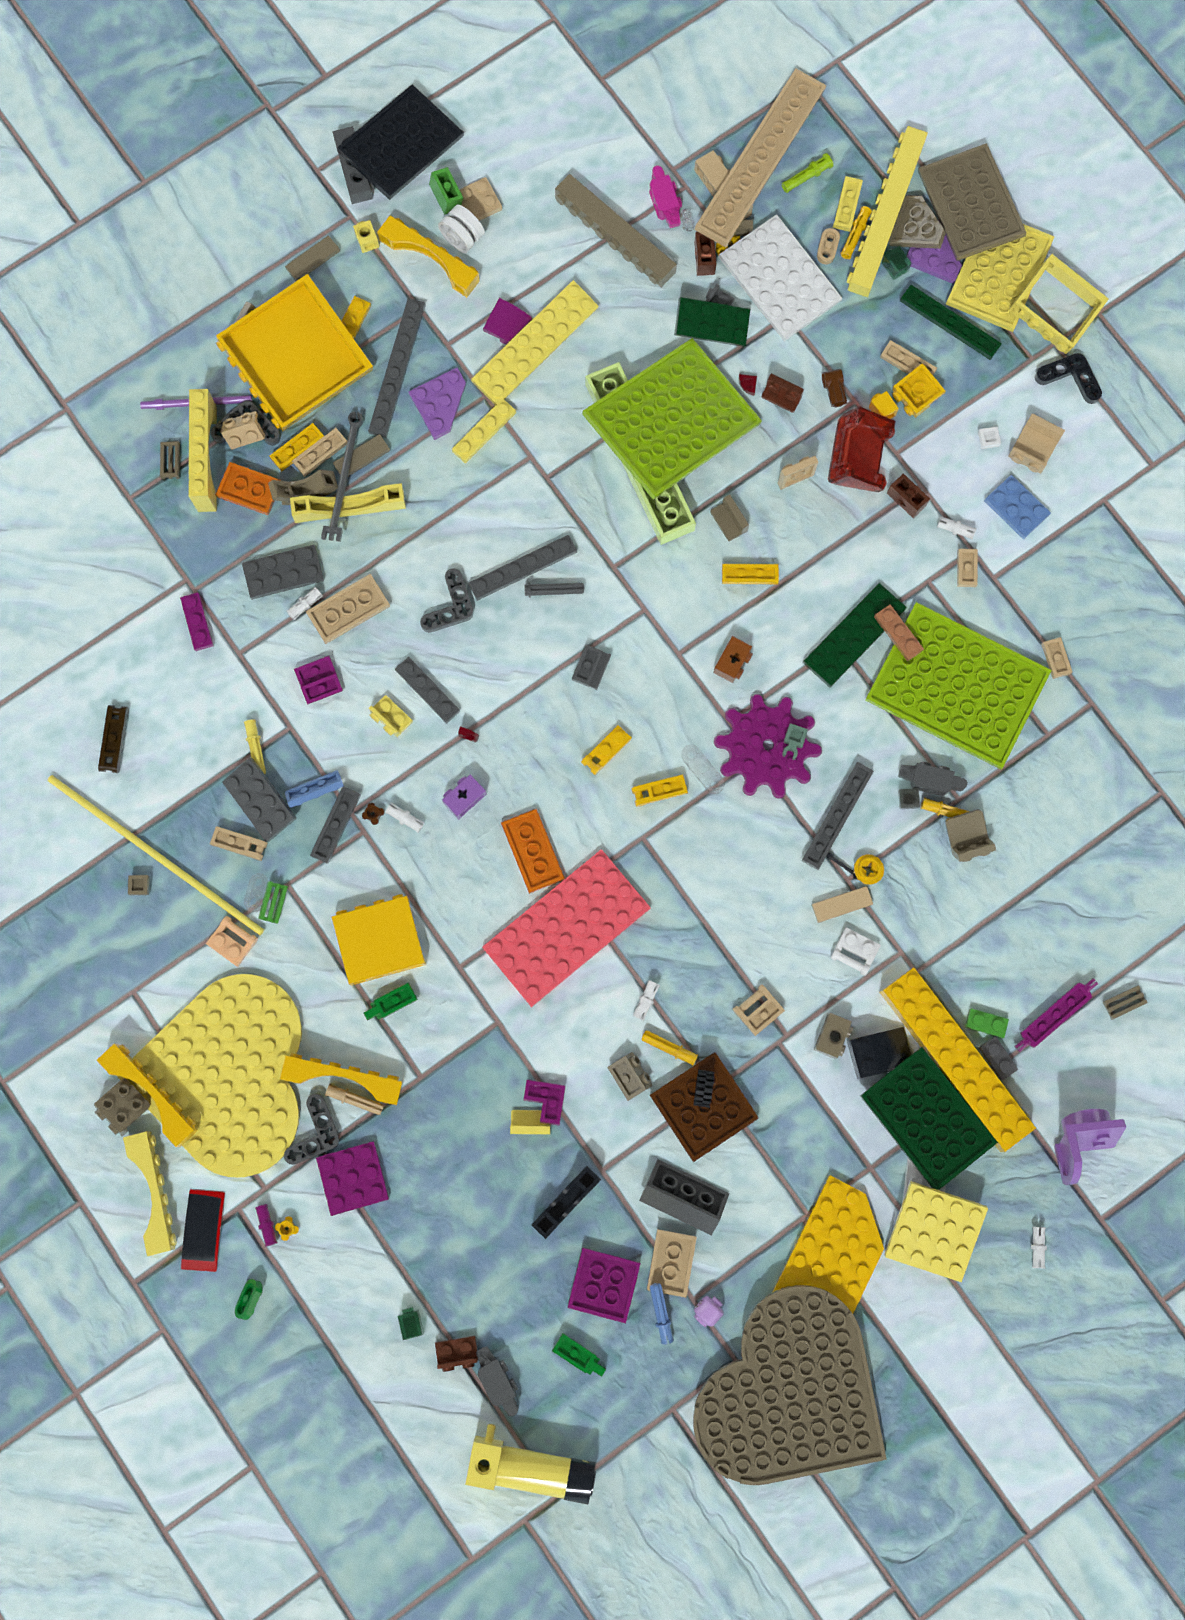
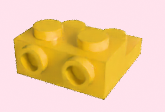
[892,363,946,418]

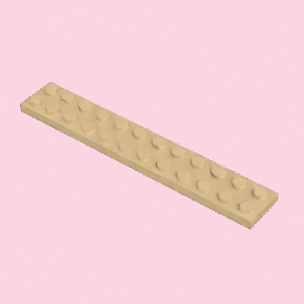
[694,68,827,247]

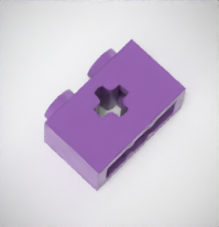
[442,774,487,820]

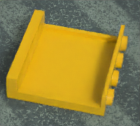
[332,894,426,986]

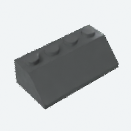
[639,1159,730,1236]

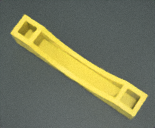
[290,483,406,523]
[123,1131,177,1256]

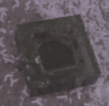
[898,788,920,809]

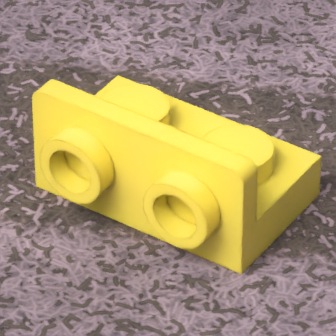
[369,695,413,737]

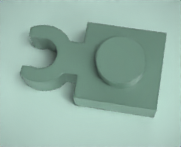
[782,724,808,760]

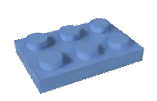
[984,475,1051,540]

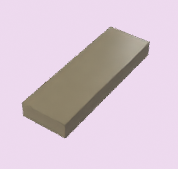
[285,235,340,281]
[333,434,390,477]

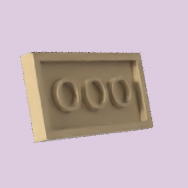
[306,574,390,644]

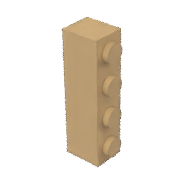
[694,150,753,219]

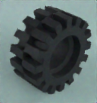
[694,1070,715,1108]

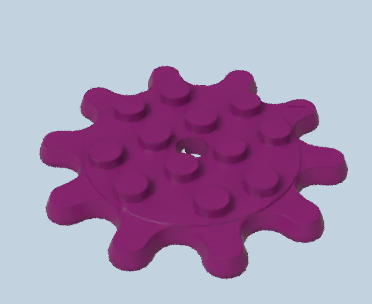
[714,694,822,799]

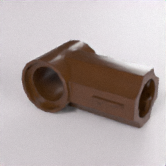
[822,369,847,408]

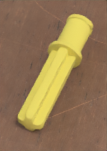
[244,719,266,774]

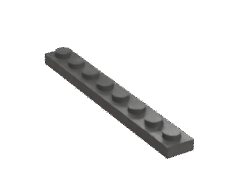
[368,298,426,438]

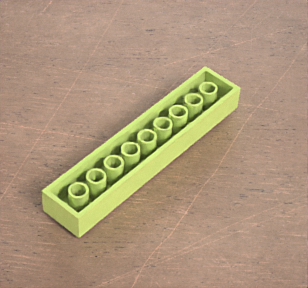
[585,362,696,545]

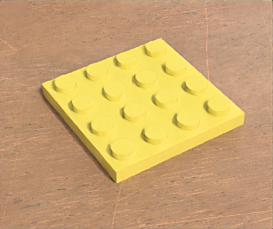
[884,1181,988,1282]

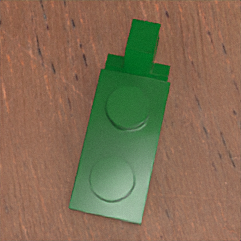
[363,982,418,1021]
[552,1333,606,1377]

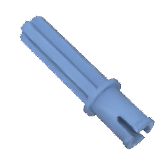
[650,1283,674,1345]

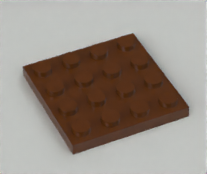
[649,1052,759,1162]

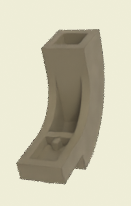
[268,470,338,505]

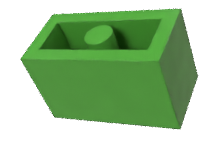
[429,167,463,215]

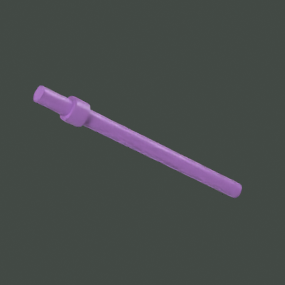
[140,395,252,410]

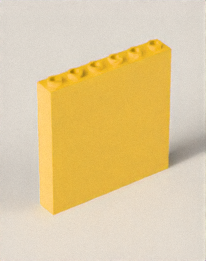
[216,274,373,432]

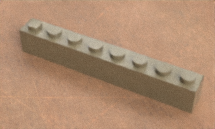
[555,174,677,288]

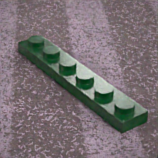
[900,285,1002,361]

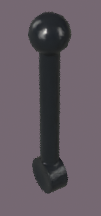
[826,853,857,879]

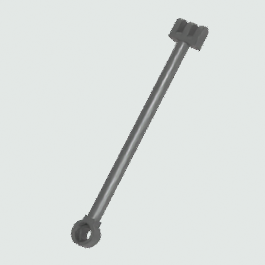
[321,411,363,542]

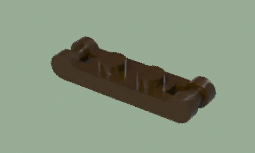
[98,705,129,773]

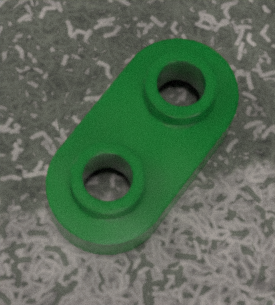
[235,1279,263,1320]

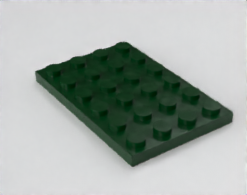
[860,1047,998,1190]

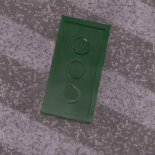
[674,297,750,347]

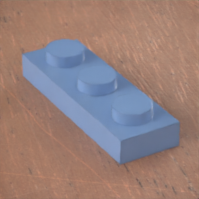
[285,770,344,808]

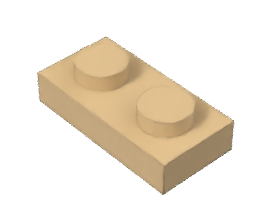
[957,549,978,587]
[1041,637,1073,679]

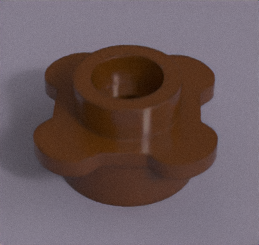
[362,803,385,825]

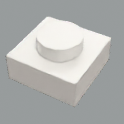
[978,427,1001,449]

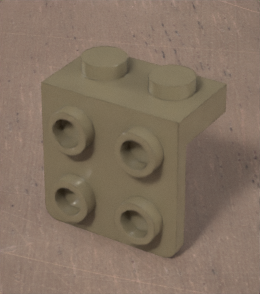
[945,809,996,862]
[94,1078,150,1137]

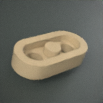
[817,228,840,265]

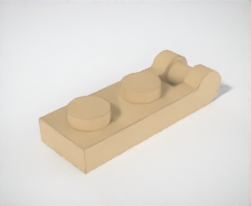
[210,826,268,861]

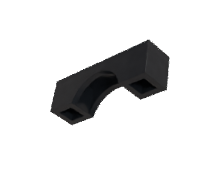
[531,1166,601,1239]

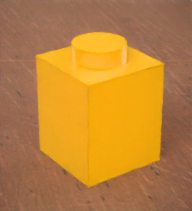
[869,391,899,425]

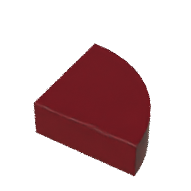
[738,374,757,396]
[458,726,479,743]

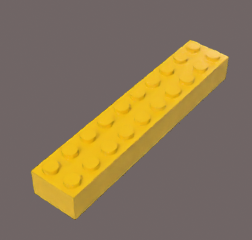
[879,968,1036,1152]

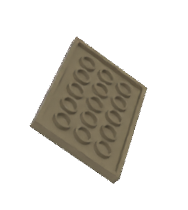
[918,143,1026,261]

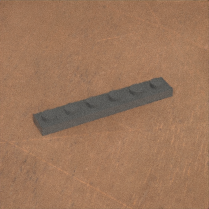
[468,535,577,601]
[801,762,874,870]

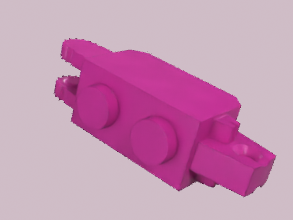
[649,165,682,228]

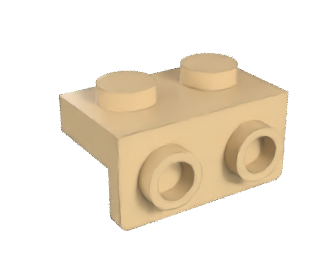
[221,411,265,450]

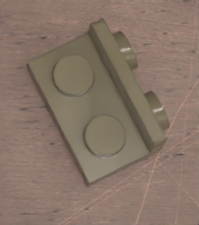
[607,1052,653,1101]

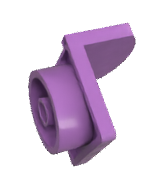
[1054,1109,1126,1185]

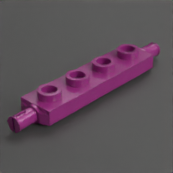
[1014,978,1098,1052]

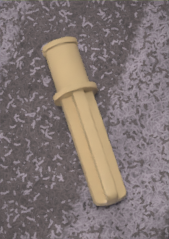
[325,1084,384,1115]

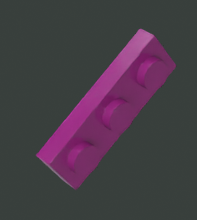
[180,592,214,651]

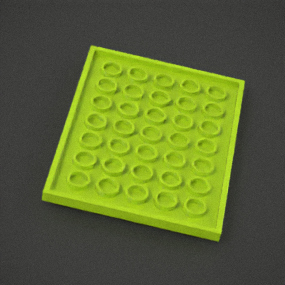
[582,338,762,499]
[865,602,1052,770]

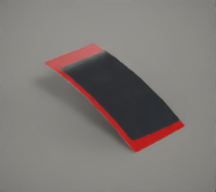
[181,1189,225,1272]

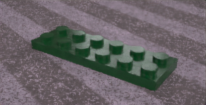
[803,583,907,688]

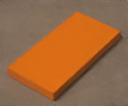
[501,809,565,894]

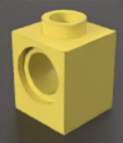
[353,220,379,253]

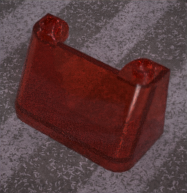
[828,406,896,492]

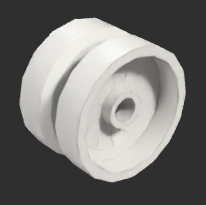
[438,205,485,253]

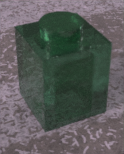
[882,246,911,280]
[397,1307,424,1340]

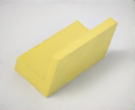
[510,1110,550,1134]

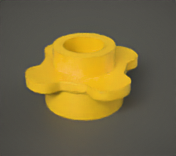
[275,1216,299,1241]

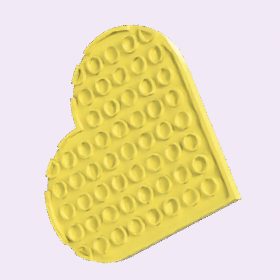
[117,974,302,1178]

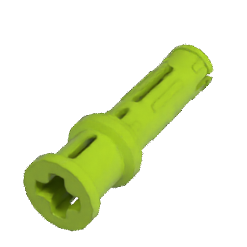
[781,153,834,193]

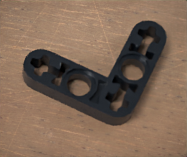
[1035,353,1102,404]

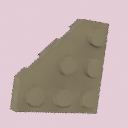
[888,195,946,249]

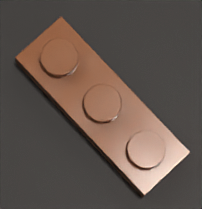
[874,605,924,662]

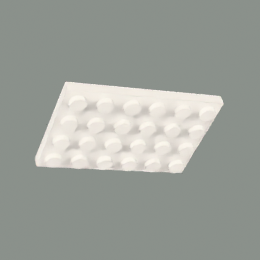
[719,214,842,342]

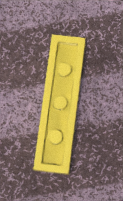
[452,399,516,464]

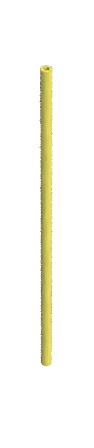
[47,775,265,936]

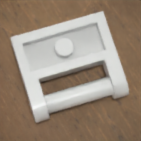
[830,927,881,976]

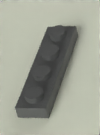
[395,656,460,724]
[310,787,361,864]

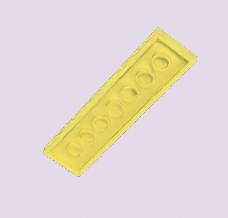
[471,280,599,405]

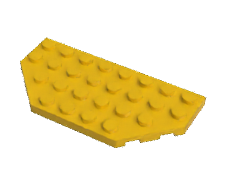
[772,1175,884,1314]

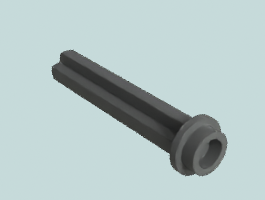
[524,583,584,598]

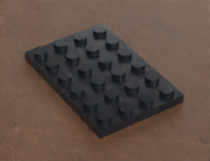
[337,84,464,200]

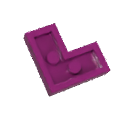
[523,1080,566,1126]

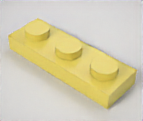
[833,176,863,232]

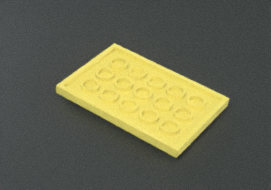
[946,224,1054,332]

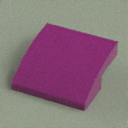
[483,298,532,345]
[294,656,343,705]

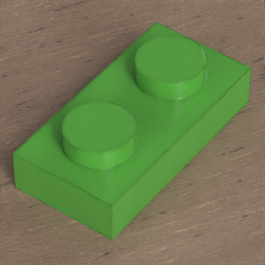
[965,1008,1009,1038]

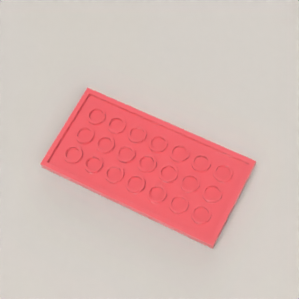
[482,849,651,1008]

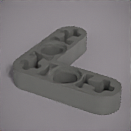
[211,401,281,446]
[420,568,473,633]
[284,1094,340,1165]

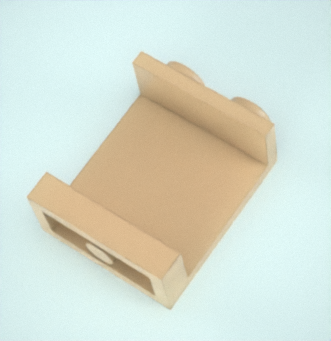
[1008,413,1065,474]

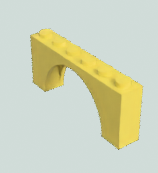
[189,389,217,512]

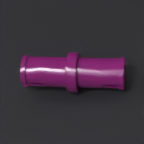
[255,1204,278,1247]

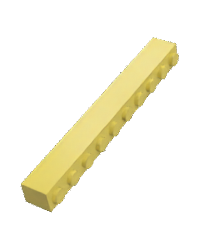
[846,126,928,297]

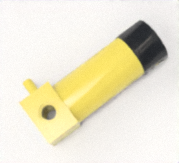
[465,1424,596,1505]

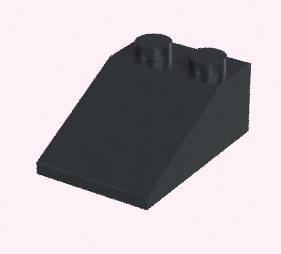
[847,1027,911,1079]

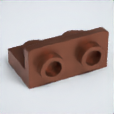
[761,373,804,413]
[435,1336,479,1372]

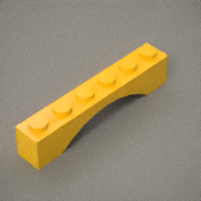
[377,216,480,298]
[97,1043,198,1147]
[280,1053,402,1106]

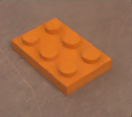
[215,462,281,515]

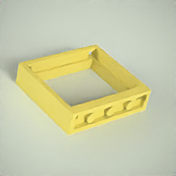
[1009,254,1109,354]

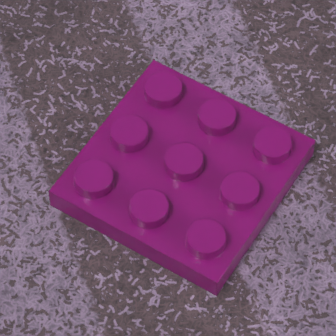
[316,1141,389,1216]
[567,1248,641,1324]

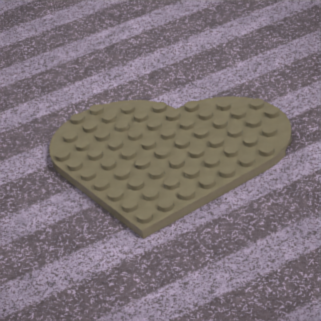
[693,1285,887,1485]

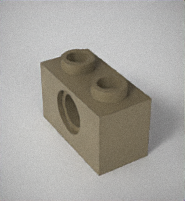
[814,1013,853,1059]

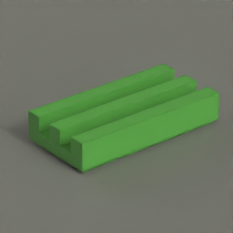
[258,881,288,924]

